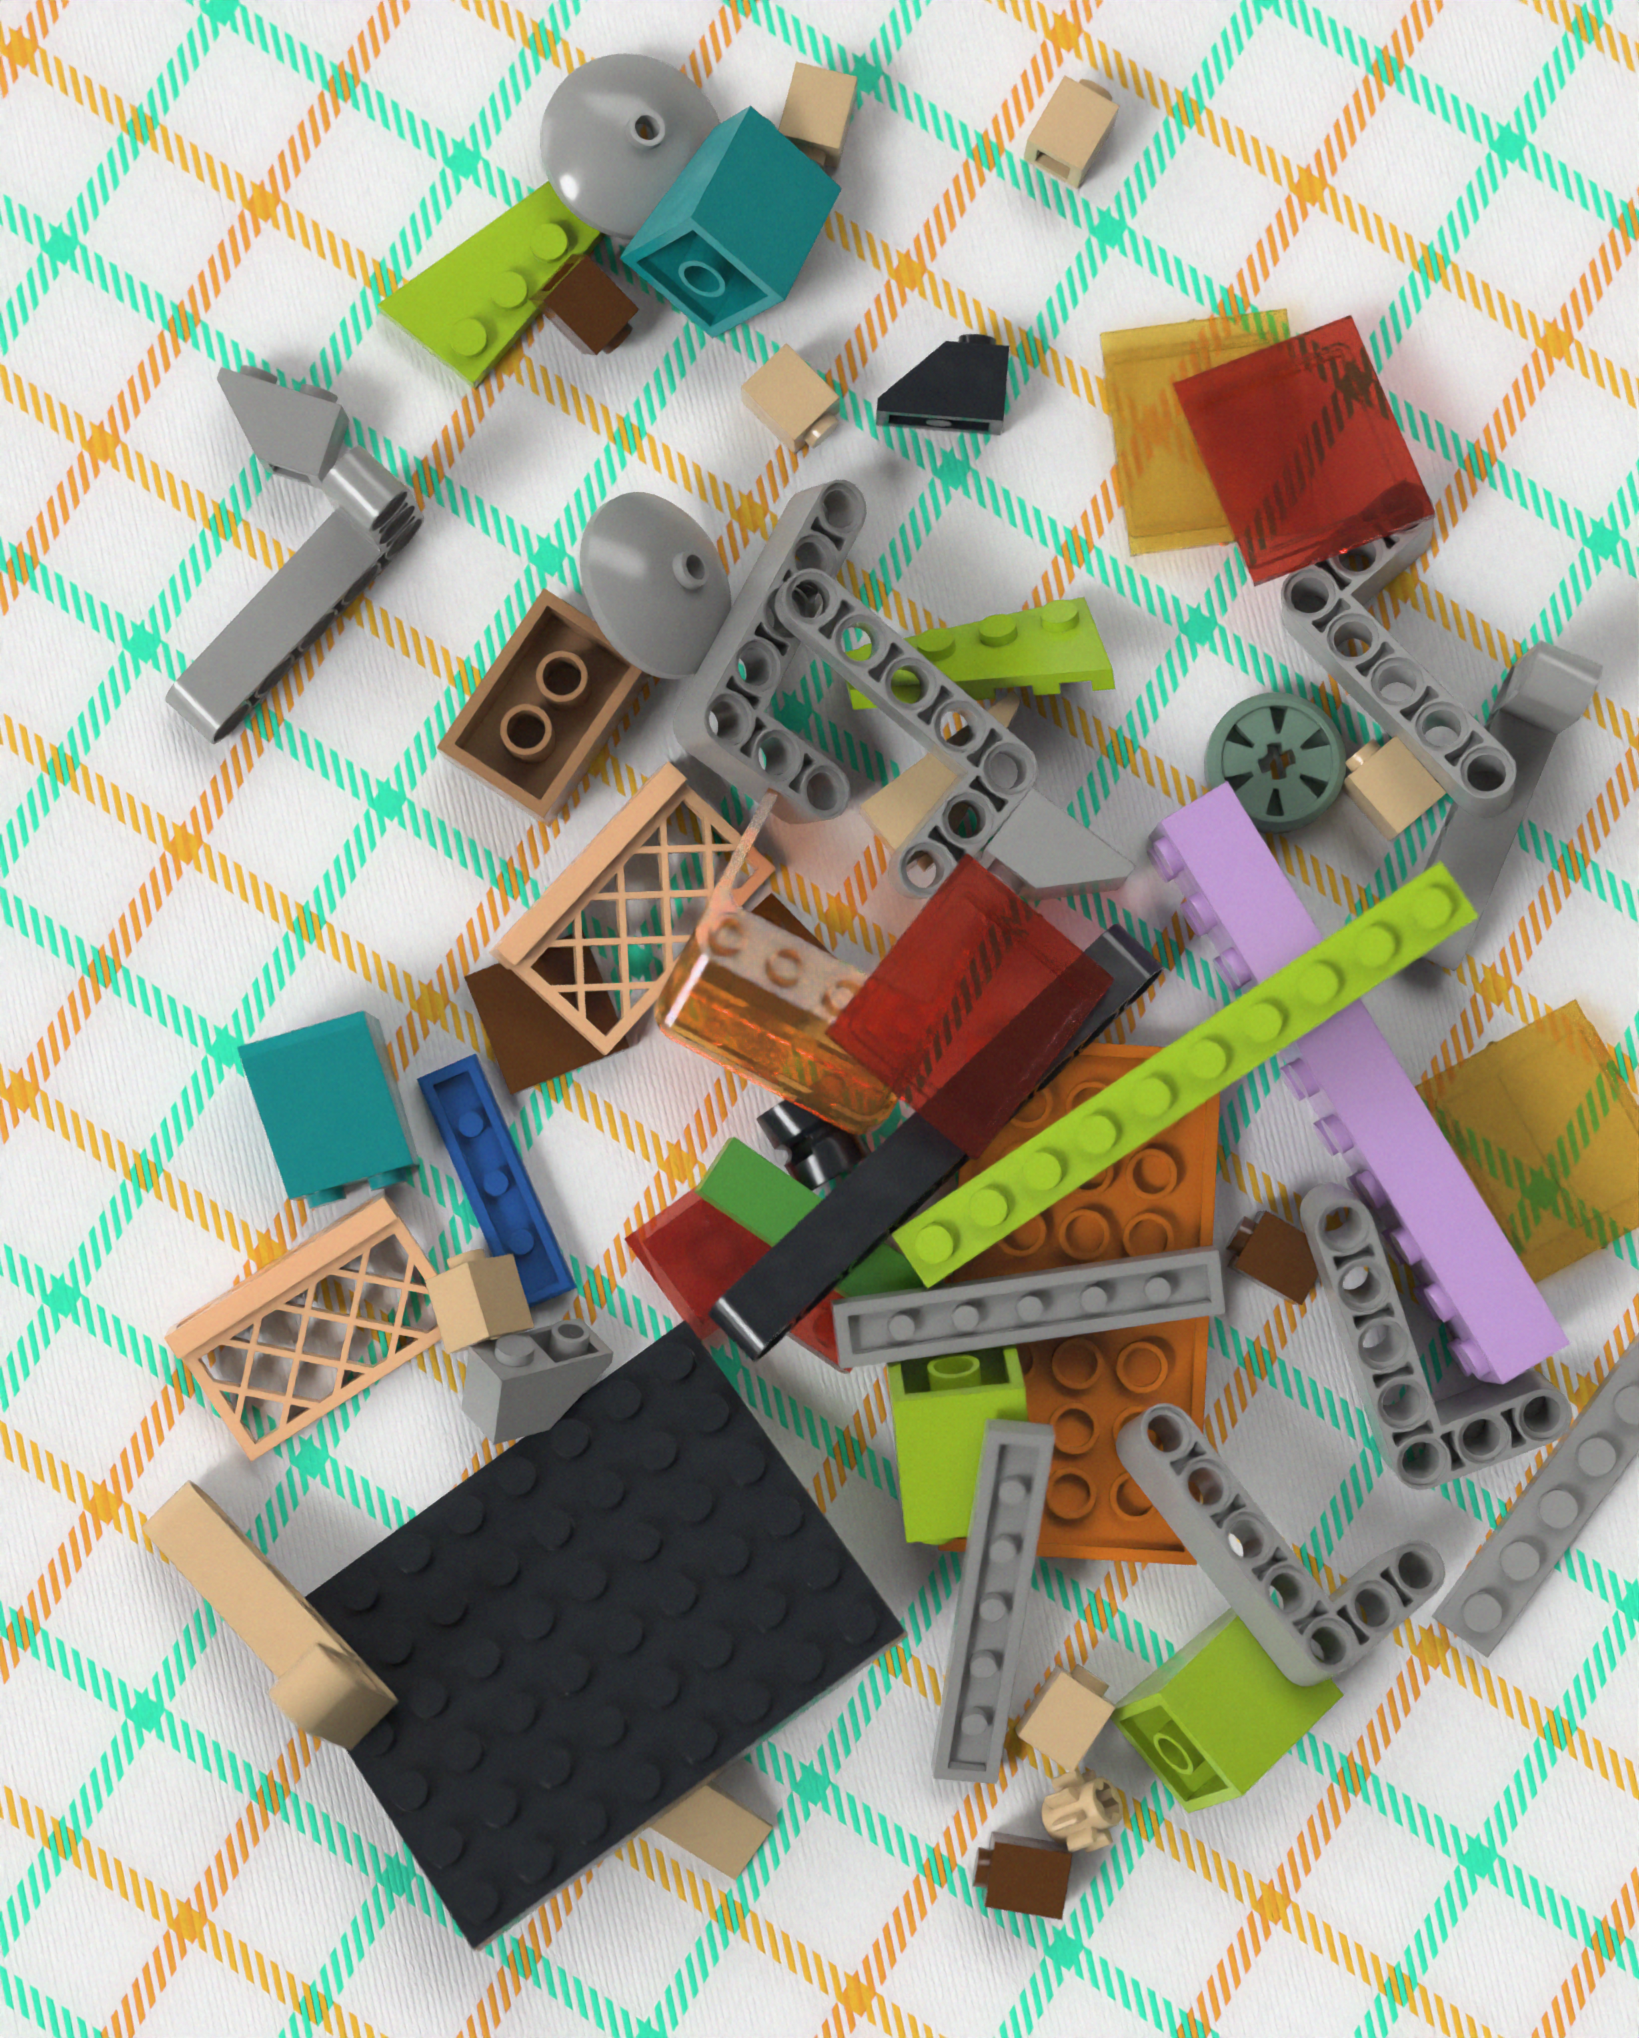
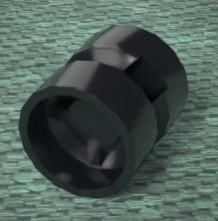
[756,1077,872,1191]

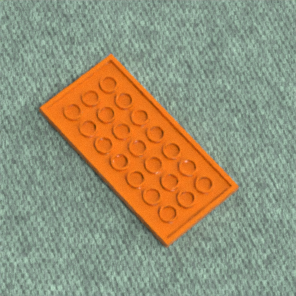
[938,1036,1220,1566]

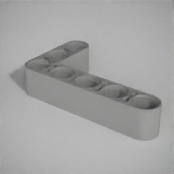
[165,445,424,744]
[673,480,867,825]
[1281,483,1517,818]
[774,568,1038,900]
[1420,640,1603,971]
[1300,1182,1572,1490]
[1116,1403,1445,1686]

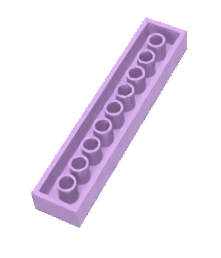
[1147,781,1571,1384]

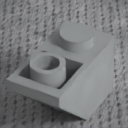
[217,365,350,489]
[461,1318,614,1445]

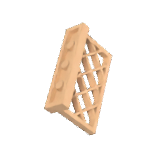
[489,761,776,1055]
[164,1189,442,1462]

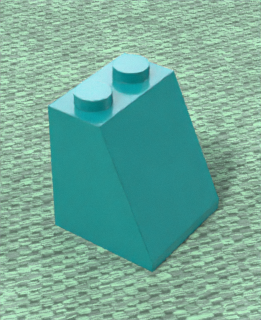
[620,105,842,338]
[237,1010,420,1209]

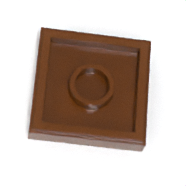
[464,929,630,1096]

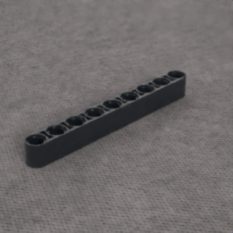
[708,923,1164,1362]

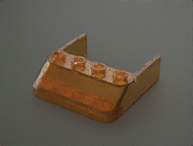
[654,787,997,1134]

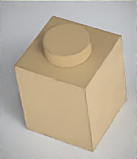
[778,62,857,169]
[1023,75,1120,189]
[741,343,840,455]
[1341,735,1447,842]
[425,1249,535,1354]
[1014,1664,1116,1773]

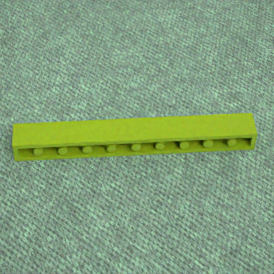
[891,861,1480,1289]

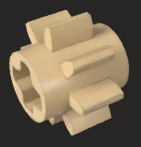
[1041,1769,1123,1853]

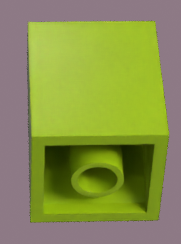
[886,1344,1028,1545]
[1109,1607,1344,1813]

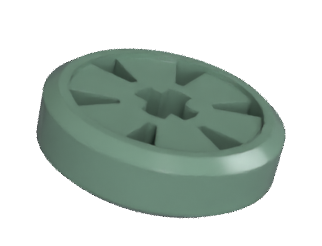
[1204,692,1346,834]

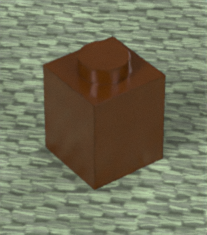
[529,254,640,355]
[1225,1210,1319,1305]
[972,1831,1073,1920]

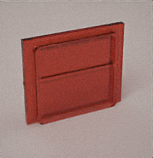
[1172,315,1436,587]
[824,853,1115,1160]

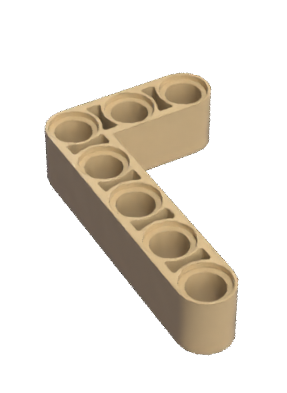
[142,1480,398,1750]

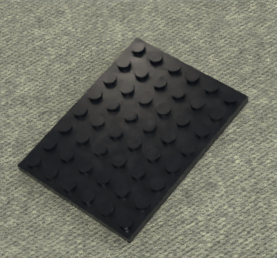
[304,1320,909,1951]

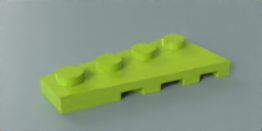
[377,181,606,390]
[844,597,1115,710]

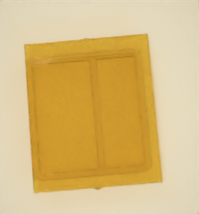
[1099,308,1319,557]
[1414,999,1639,1284]

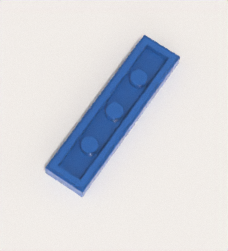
[417,1054,578,1309]

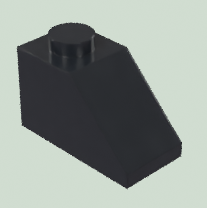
[875,334,1009,436]

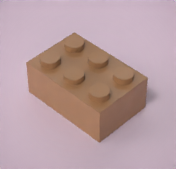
[436,588,652,828]

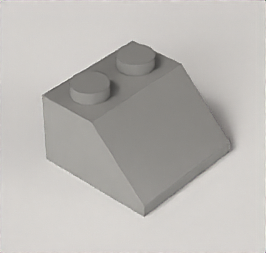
[979,787,1136,902]

